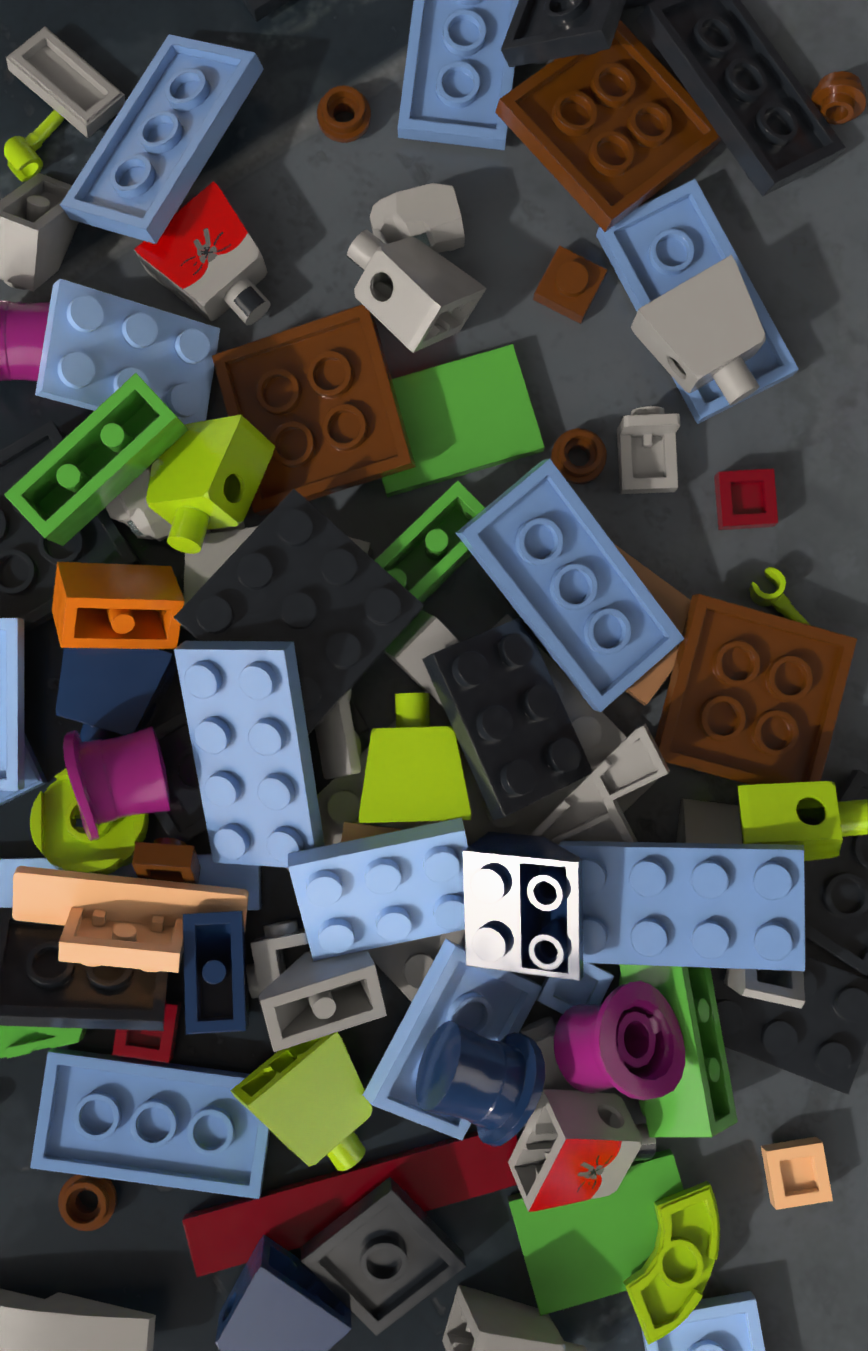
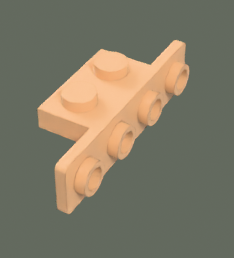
[12,866,249,973]

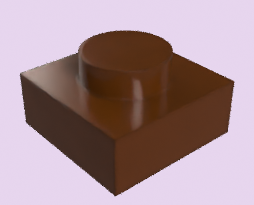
[533,245,608,324]
[132,838,201,884]

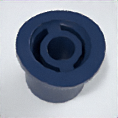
[416,1021,546,1147]

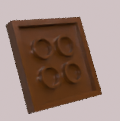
[495,20,721,232]
[212,304,416,516]
[654,594,857,785]

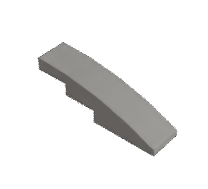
[0,1289,156,1351]

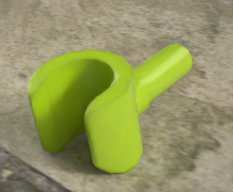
[4,110,64,182]
[749,567,810,625]

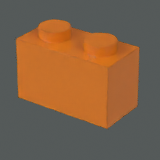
[52,562,185,649]

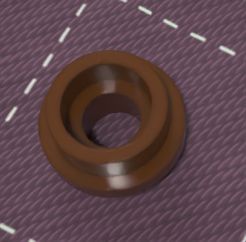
[811,71,867,125]
[317,85,371,143]
[551,428,607,484]
[58,1174,117,1231]

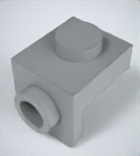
[617,406,681,494]
[246,920,309,1012]

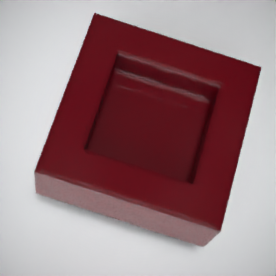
[714,468,778,530]
[112,1000,182,1063]

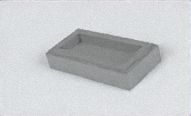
[6,27,125,138]

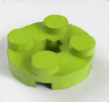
[30,768,149,875]

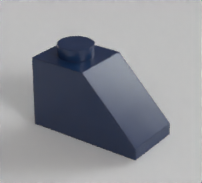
[183,911,250,1035]

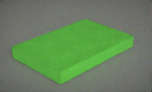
[381,344,545,497]
[507,1149,684,1316]

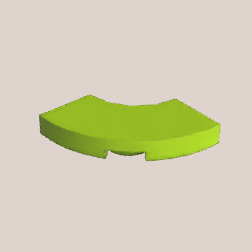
[623,1181,720,1345]

